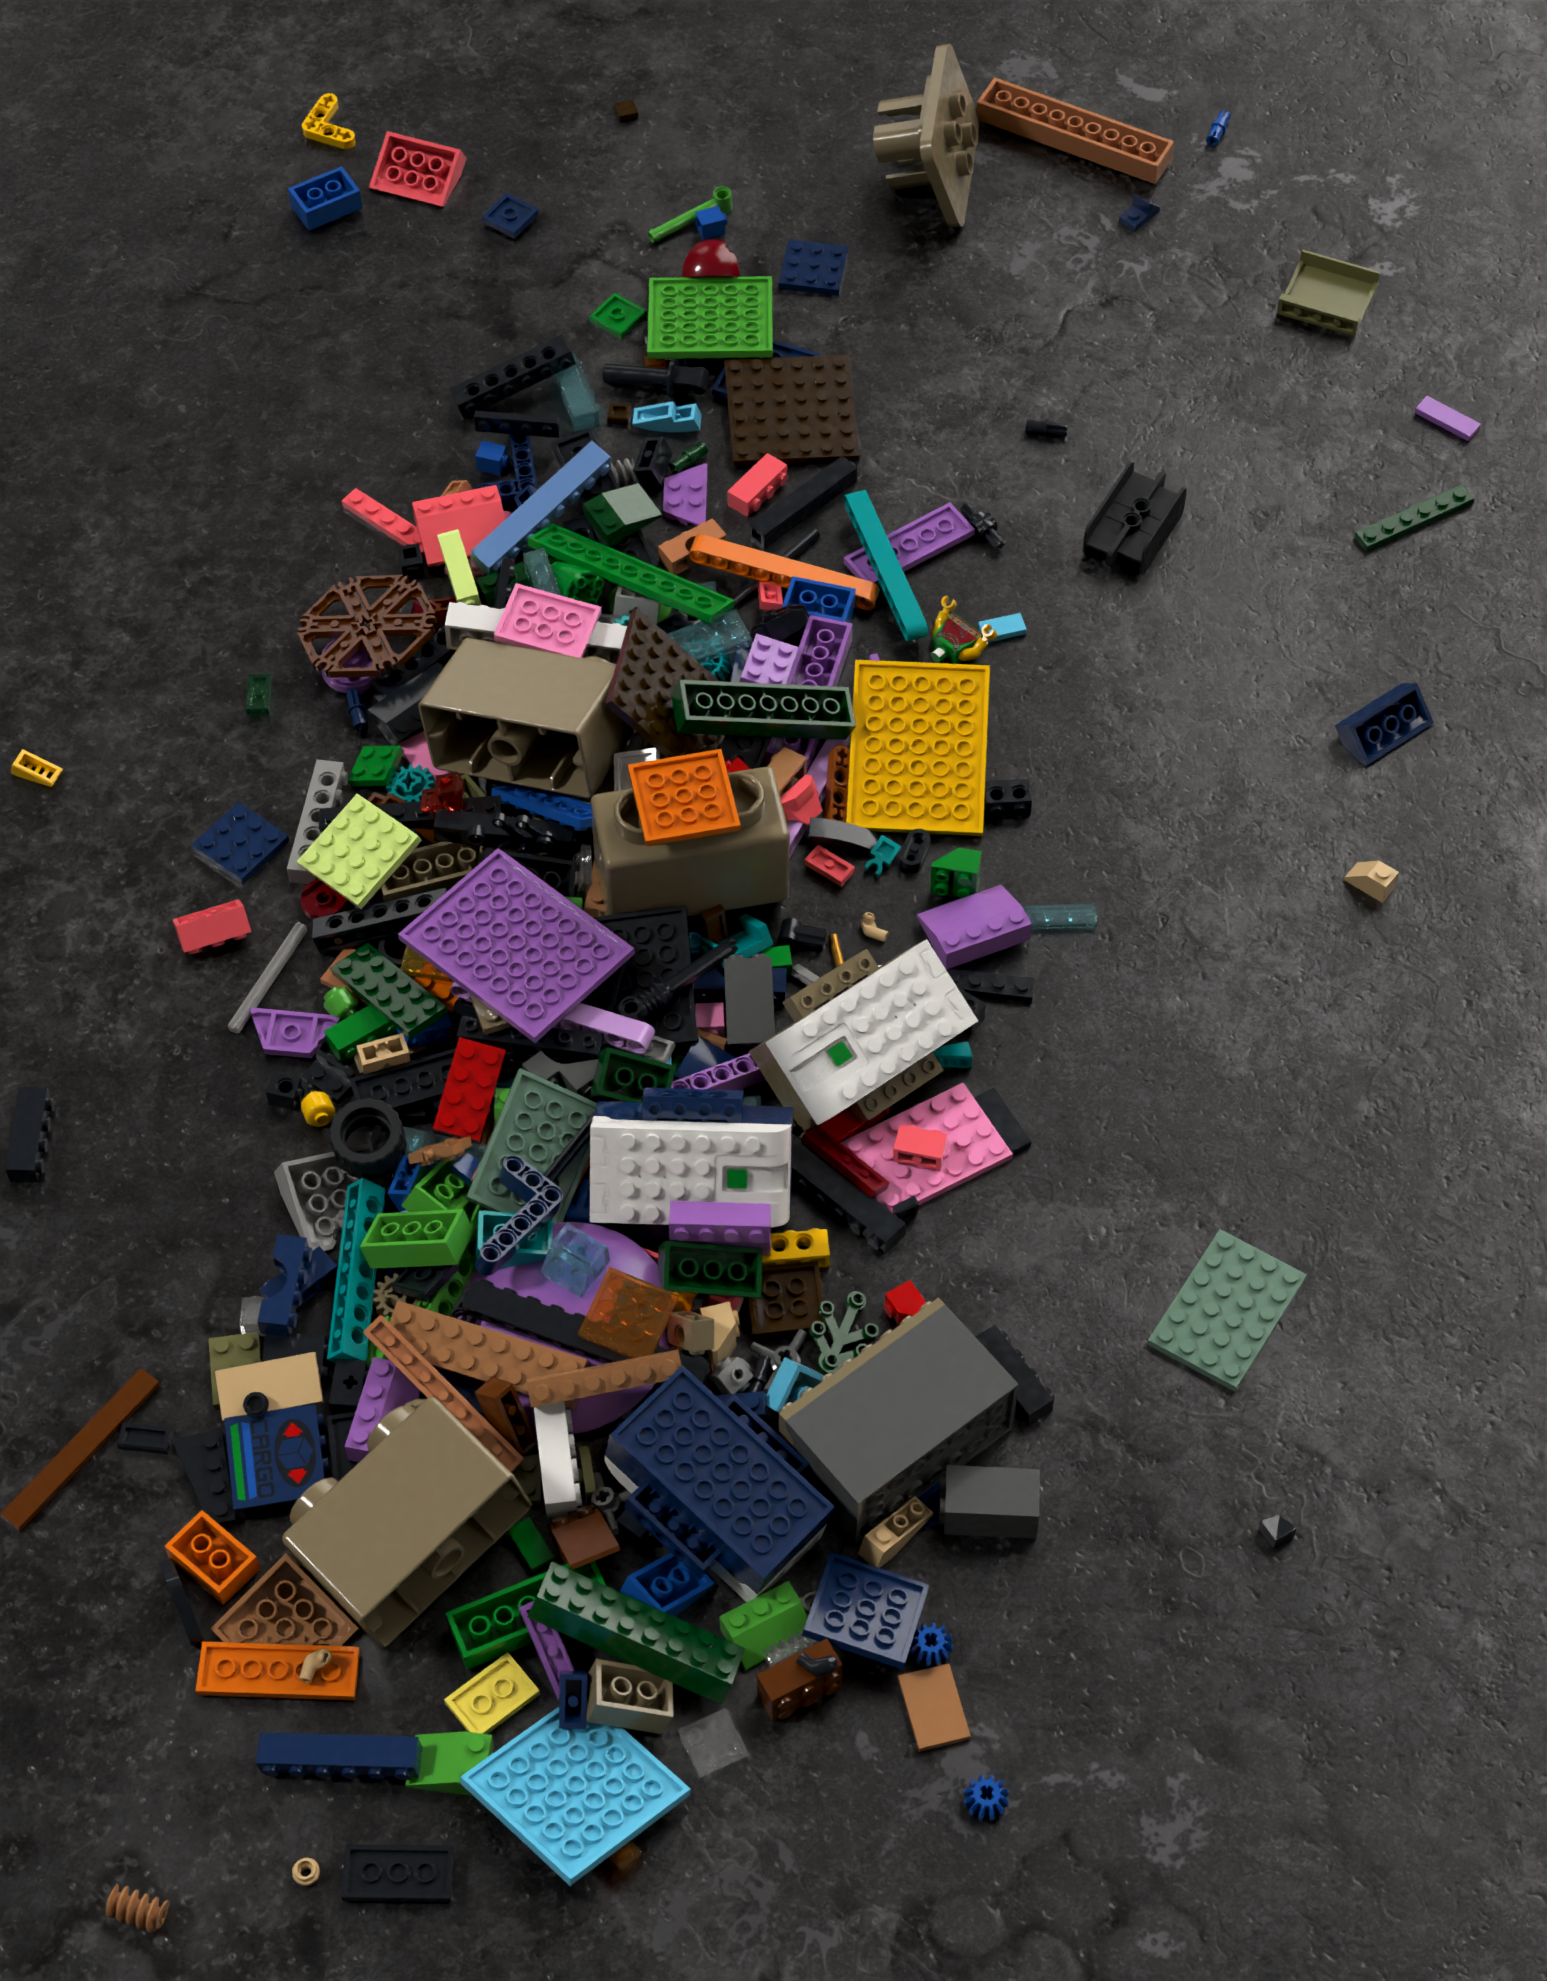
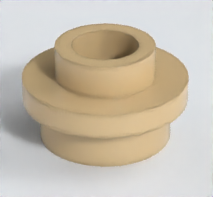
[292,1858,320,1886]

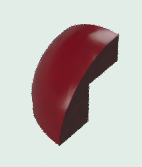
[682,239,739,277]

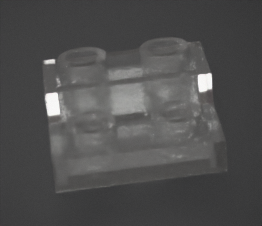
[677,1708,749,1778]

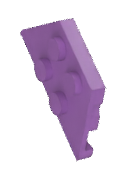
[663,464,708,526]
[250,1007,341,1058]

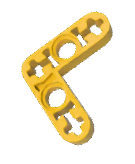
[302,93,356,149]

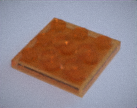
[578,1266,679,1359]

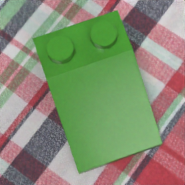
[405,1731,494,1796]

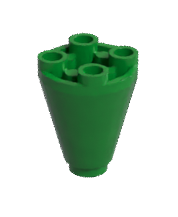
[549,561,604,606]

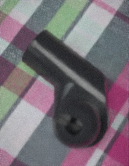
[796,1652,838,1677]

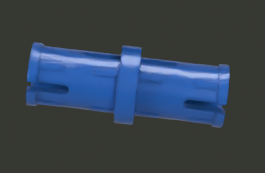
[1206,110,1231,146]

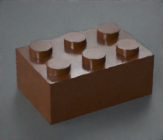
[757,1638,842,1721]

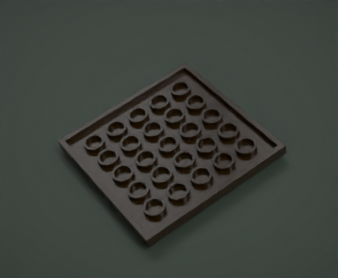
[724,355,860,466]
[605,608,720,758]

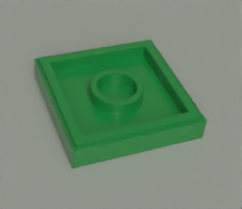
[589,293,647,340]

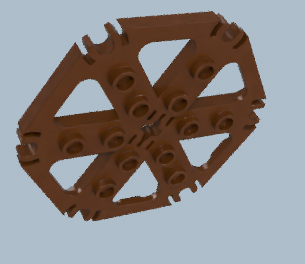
[297,575,437,678]

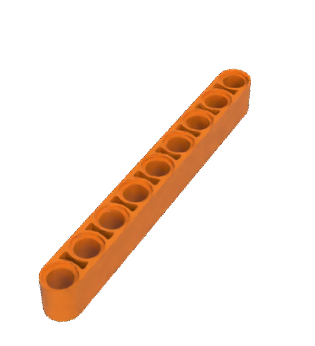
[689,534,880,611]

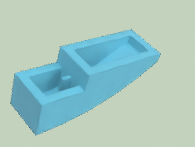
[632,401,702,432]

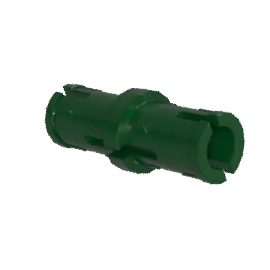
[669,442,708,474]

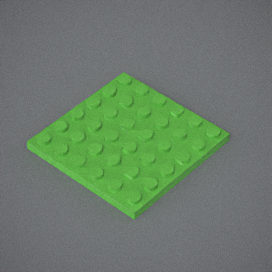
[647,276,773,360]

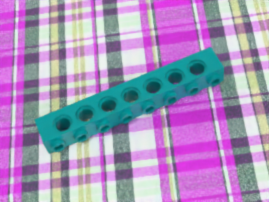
[327,1178,385,1364]

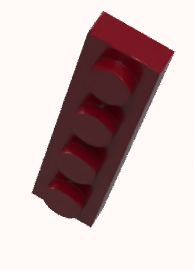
[801,1126,890,1198]

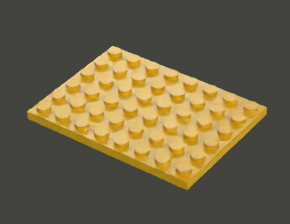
[846,660,990,836]

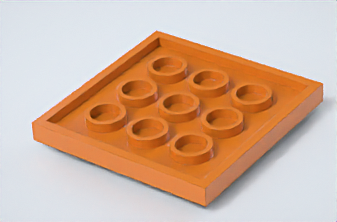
[628,749,741,847]

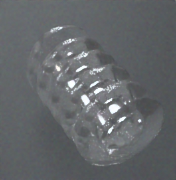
[763,1630,819,1667]

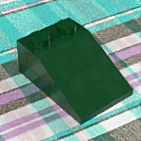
[583,483,662,547]

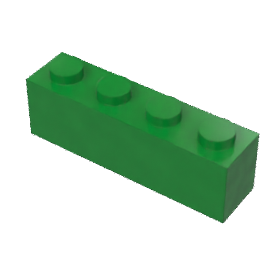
[324,1005,397,1063]

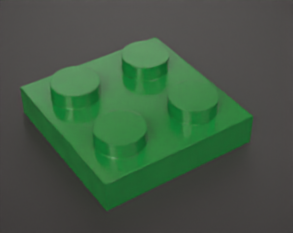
[347,745,404,786]

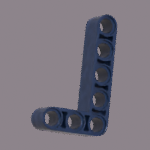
[476,434,537,510]
[475,1155,563,1276]

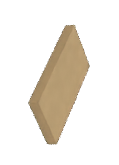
[215,1352,323,1422]

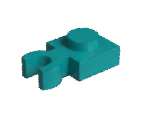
[864,835,901,878]

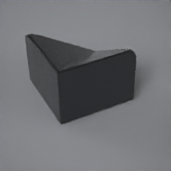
[1258,1515,1296,1549]

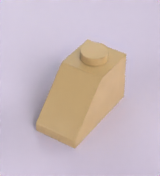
[1344,861,1399,903]

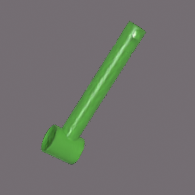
[647,186,733,243]

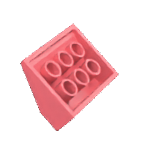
[369,131,466,207]
[412,485,505,567]

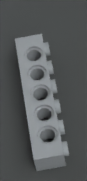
[287,759,348,884]

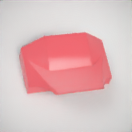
[780,774,823,825]

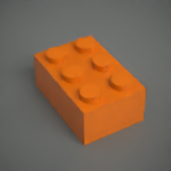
[165,1510,260,1606]

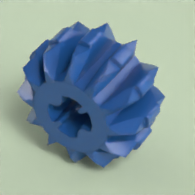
[910,1622,953,1668]
[964,1774,1009,1821]

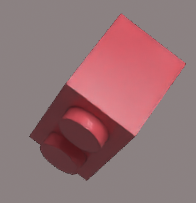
[893,1125,947,1171]

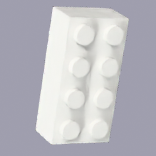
[534,1401,582,1518]

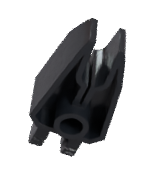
[749,604,809,642]

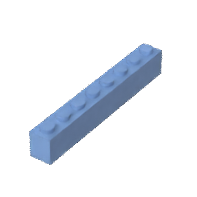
[471,441,611,575]

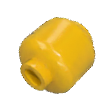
[301,1091,335,1127]

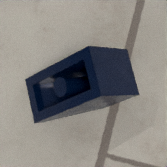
[559,1671,587,1729]

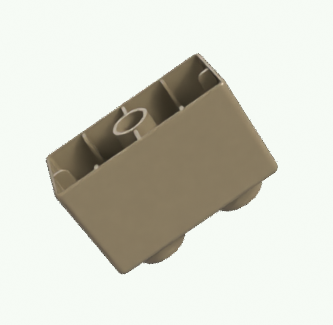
[418,638,634,798]
[591,767,790,917]
[282,1397,532,1648]

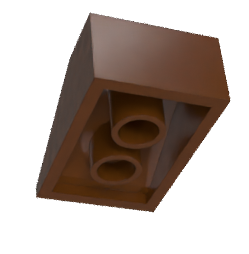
[547,1506,620,1570]

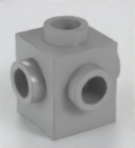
[708,1356,754,1395]

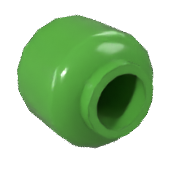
[324,986,359,1021]

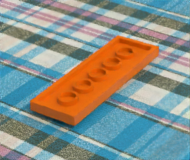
[196,1642,360,1700]

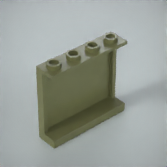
[1277,249,1381,336]

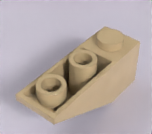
[858,1497,934,1568]

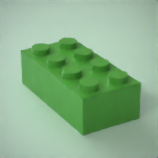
[360,1209,474,1269]

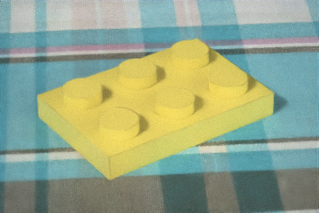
[444,1652,540,1734]

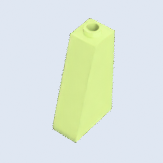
[437,529,481,606]

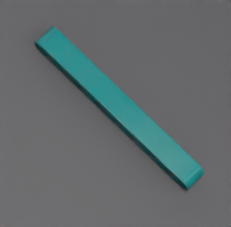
[844,490,929,642]

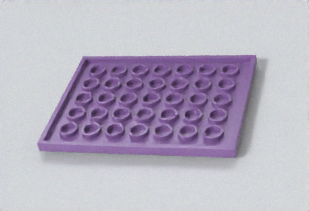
[398,848,635,1043]

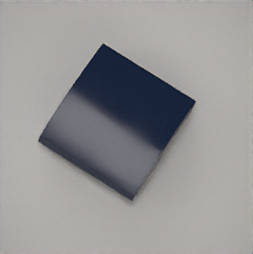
[673,1036,736,1080]

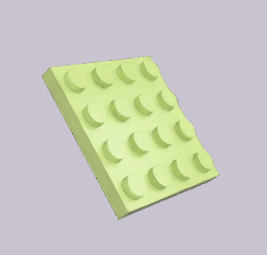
[297,794,422,909]

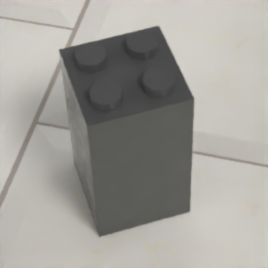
[724,954,775,1051]
[939,1465,1040,1539]

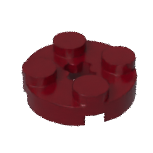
[301,879,348,920]

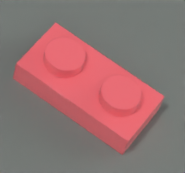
[758,582,783,612]
[804,845,855,887]

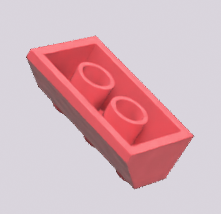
[172,899,251,954]

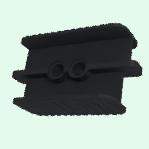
[1083,461,1187,573]

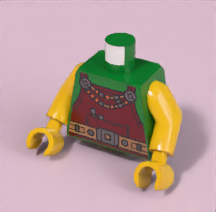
[931,596,997,664]

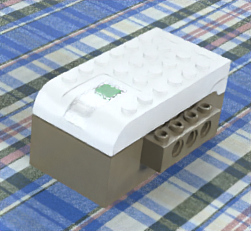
[748,939,978,1133]

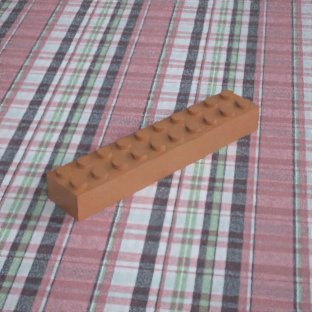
[977,77,1174,184]

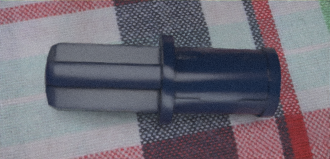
[347,689,368,731]

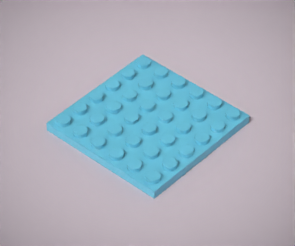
[460,1707,691,1886]

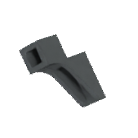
[522,1051,598,1098]

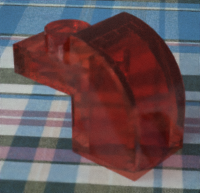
[421,772,464,814]

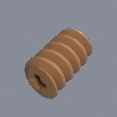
[106,1884,169,1933]

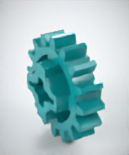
[386,764,436,802]

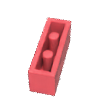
[727,453,788,517]

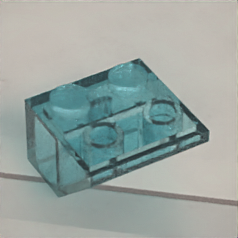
[540,1223,610,1298]

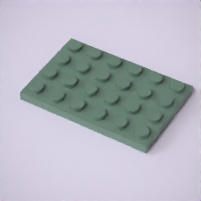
[465,1068,597,1223]
[1147,1229,1307,1392]

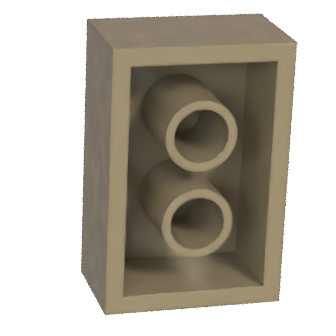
[587,1659,673,1734]

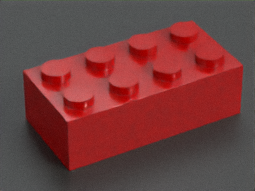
[433,1037,506,1147]

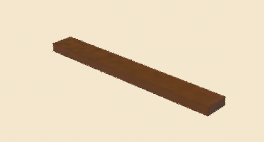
[0,1368,160,1532]

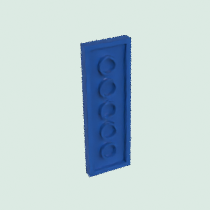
[492,784,592,831]

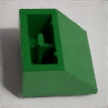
[930,848,982,898]

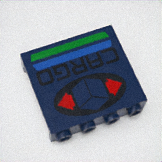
[224,1404,330,1520]

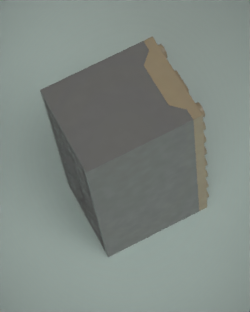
[779,1297,1019,1546]

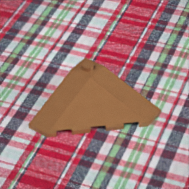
[211,1553,359,1646]

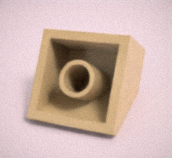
[700,1302,740,1373]

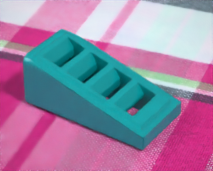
[932,1042,973,1068]

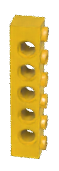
[762,1228,830,1268]

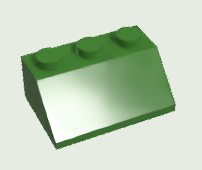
[401,1160,470,1212]
[719,1581,809,1672]

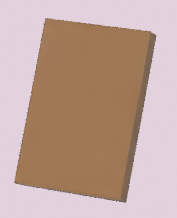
[898,1663,971,1752]

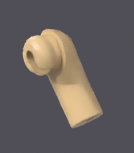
[860,912,888,942]
[299,1649,332,1683]

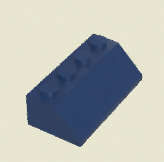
[1334,683,1434,766]

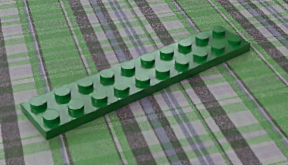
[527,523,734,623]

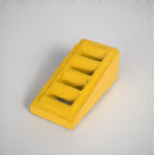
[11,749,63,787]

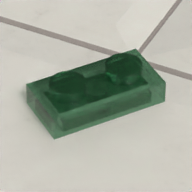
[246,674,272,715]

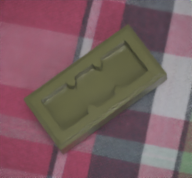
[578,1446,596,1504]

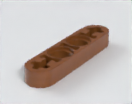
[824,745,850,822]

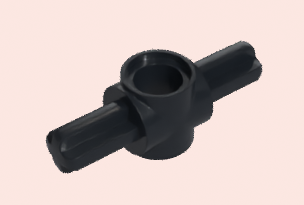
[960,502,1006,550]

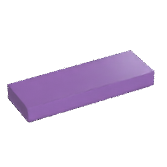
[1415,396,1481,441]

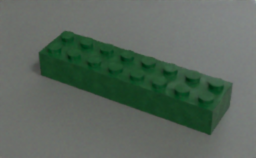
[671,680,856,740]
[527,1562,745,1705]

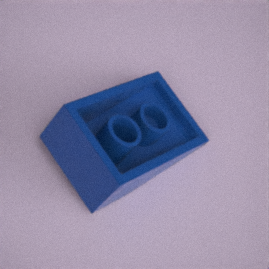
[620,1553,715,1617]

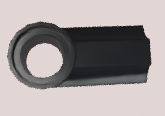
[778,918,826,949]

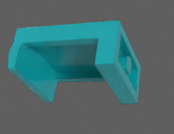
[699,913,773,968]

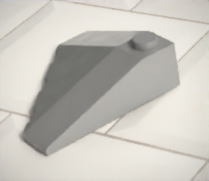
[274,1143,374,1252]

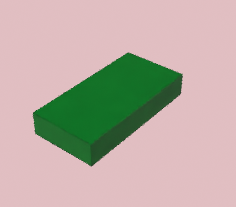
[507,1517,555,1573]

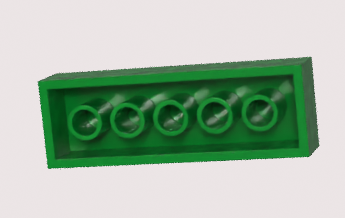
[445,1561,606,1670]

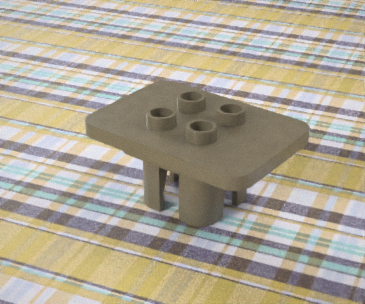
[873,44,979,228]

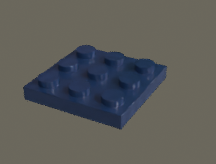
[779,239,849,296]
[192,801,289,885]

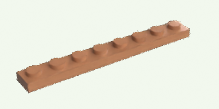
[363,1315,524,1472]

